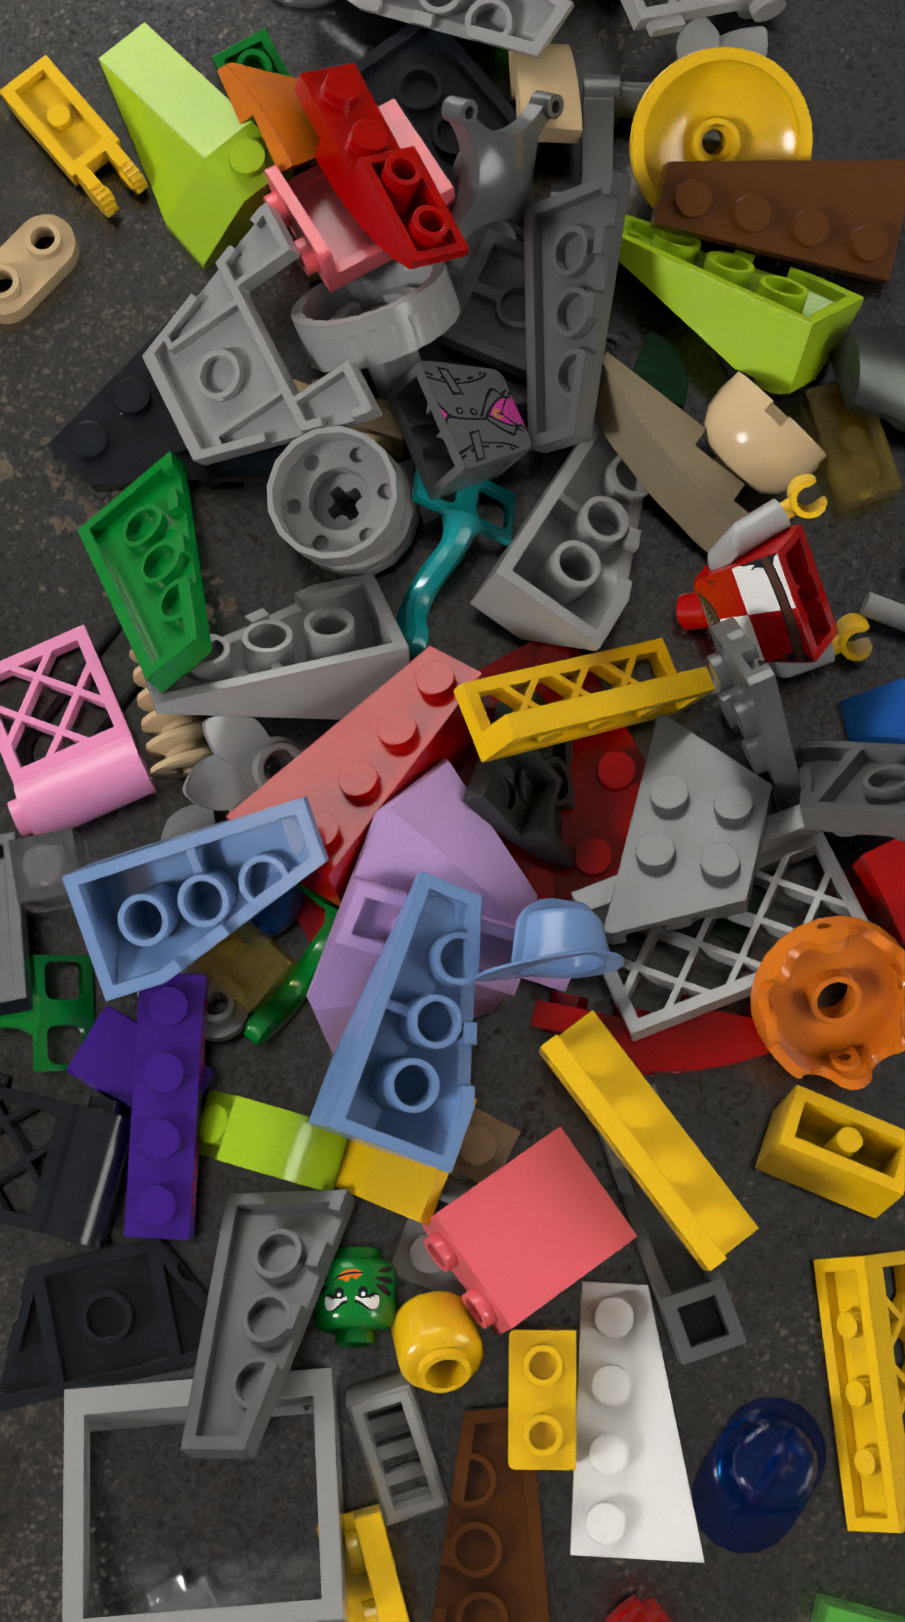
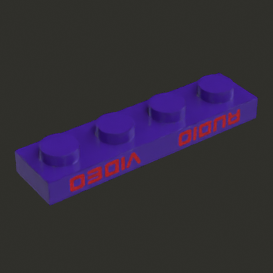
[124,973,209,1240]

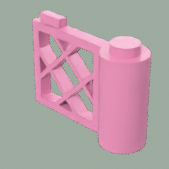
[0,624,157,843]

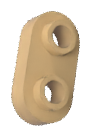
[0,214,79,324]

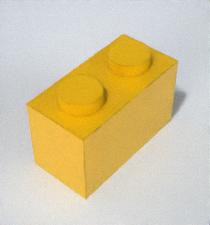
[755,1085,905,1219]

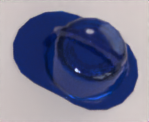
[693,1398,826,1553]

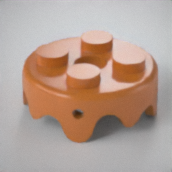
[750,915,905,1090]

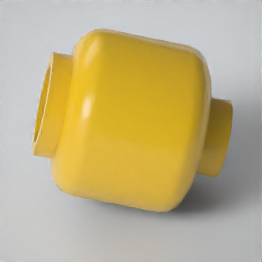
[391,1291,484,1393]

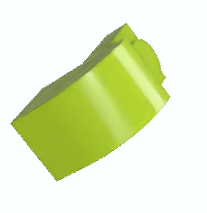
[199,1089,348,1190]

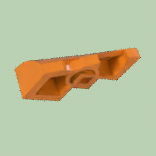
[217,62,320,173]

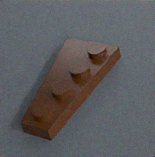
[650,160,905,285]
[432,1406,551,1622]

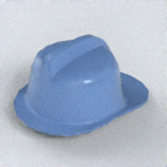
[475,898,625,982]

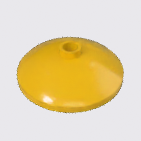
[630,47,813,209]

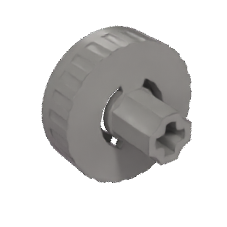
[291,259,461,401]

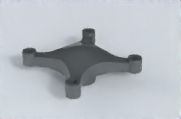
[442,90,564,262]

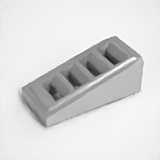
[346,1369,450,1526]

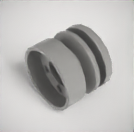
[267,426,420,578]

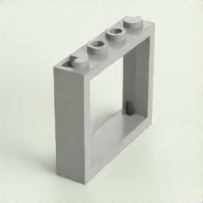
[62,1368,349,1622]

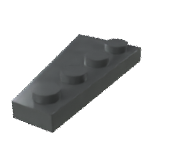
[523,171,631,453]
[180,1189,357,1459]

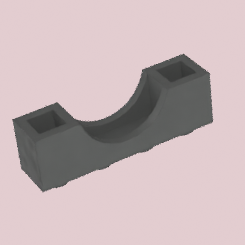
[595,1084,747,1365]

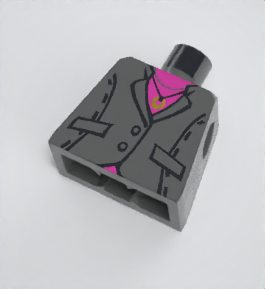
[385,361,532,500]

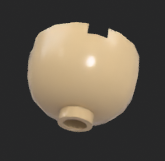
[703,371,826,494]

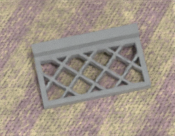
[571,804,869,1042]

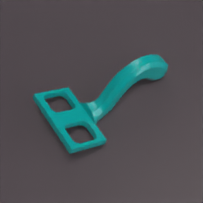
[396,468,516,660]

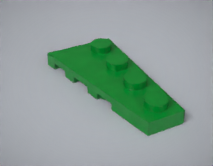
[77,451,212,693]

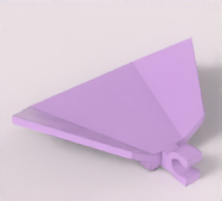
[306,758,571,1055]

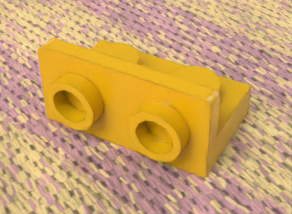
[508,1327,576,1470]
[316,1503,410,1622]

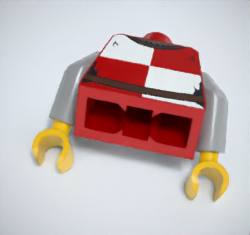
[676,474,873,678]

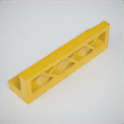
[453,638,716,763]
[539,1010,759,1271]
[813,1250,905,1533]

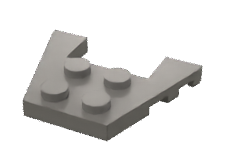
[142,202,383,466]

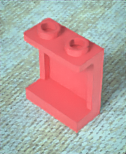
[263,99,456,293]
[422,1126,638,1335]

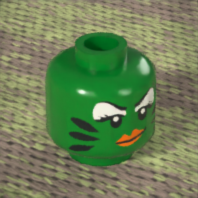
[312,1247,398,1348]

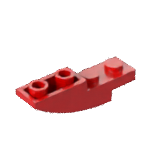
[294,63,469,270]
[530,992,770,1076]

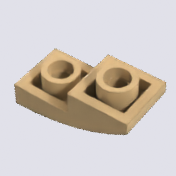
[508,44,583,144]

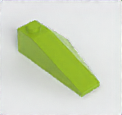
[98,22,294,270]
[618,214,864,394]

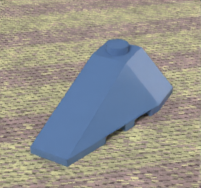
[62,796,329,1001]
[308,871,482,1173]

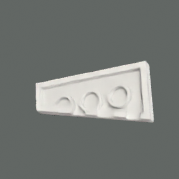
[569,1281,705,1563]

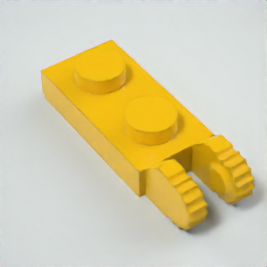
[0,55,149,218]

